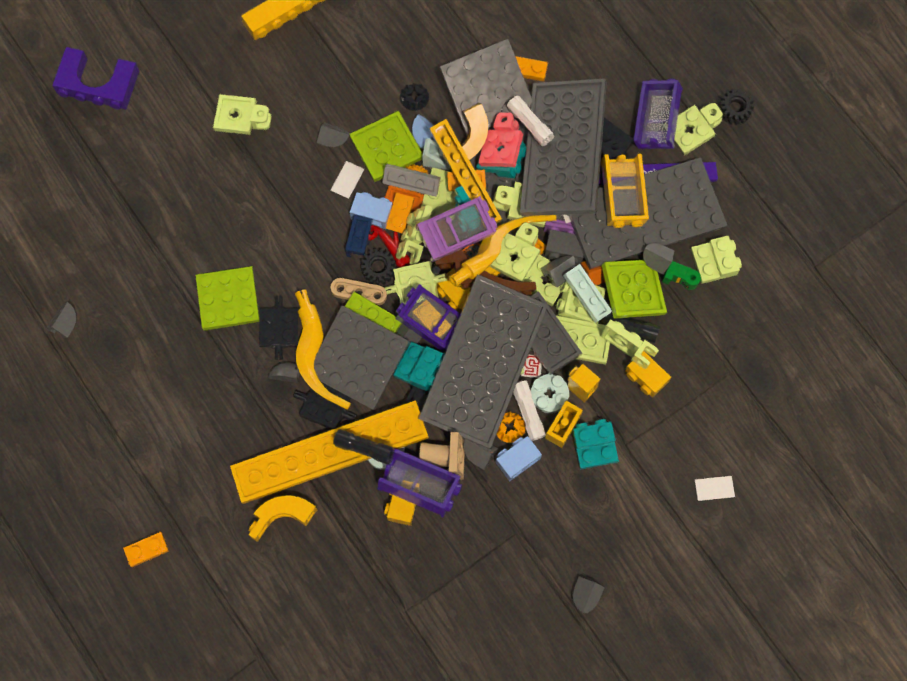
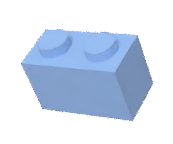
[350,192,393,229]
[496,436,542,481]

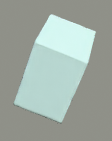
[423,138,451,170]

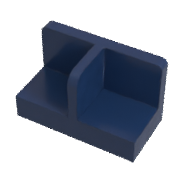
[345,215,373,257]

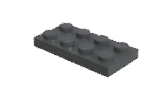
[531,291,582,375]

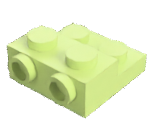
[690,236,742,284]
[556,281,606,324]

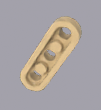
[331,278,387,306]

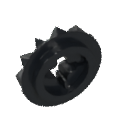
[400,83,429,111]

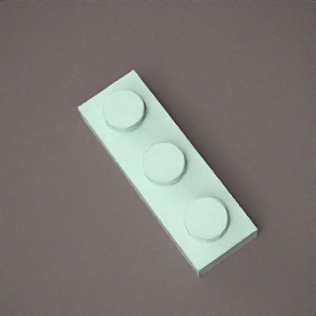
[563,264,613,323]

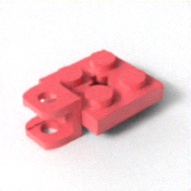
[478,113,523,167]

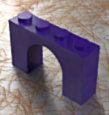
[52,47,139,109]

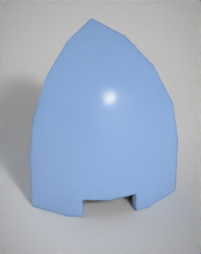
[412,115,436,148]

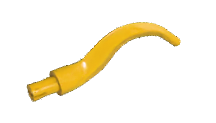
[449,215,557,287]
[295,290,351,410]

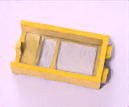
[600,154,649,228]

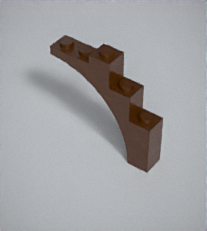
[434,219,537,296]

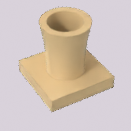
[420,432,465,480]

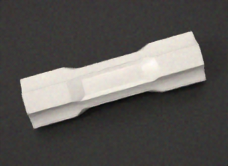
[507,96,554,146]
[513,381,546,441]

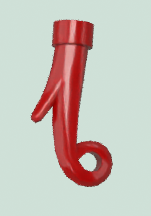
[369,225,412,268]

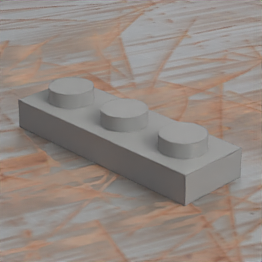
[383,164,441,197]

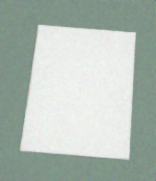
[331,161,364,198]
[695,476,735,501]

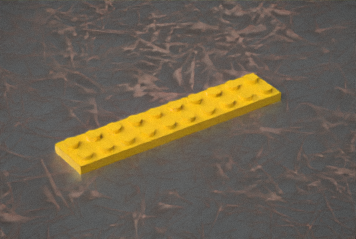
[230,400,429,504]

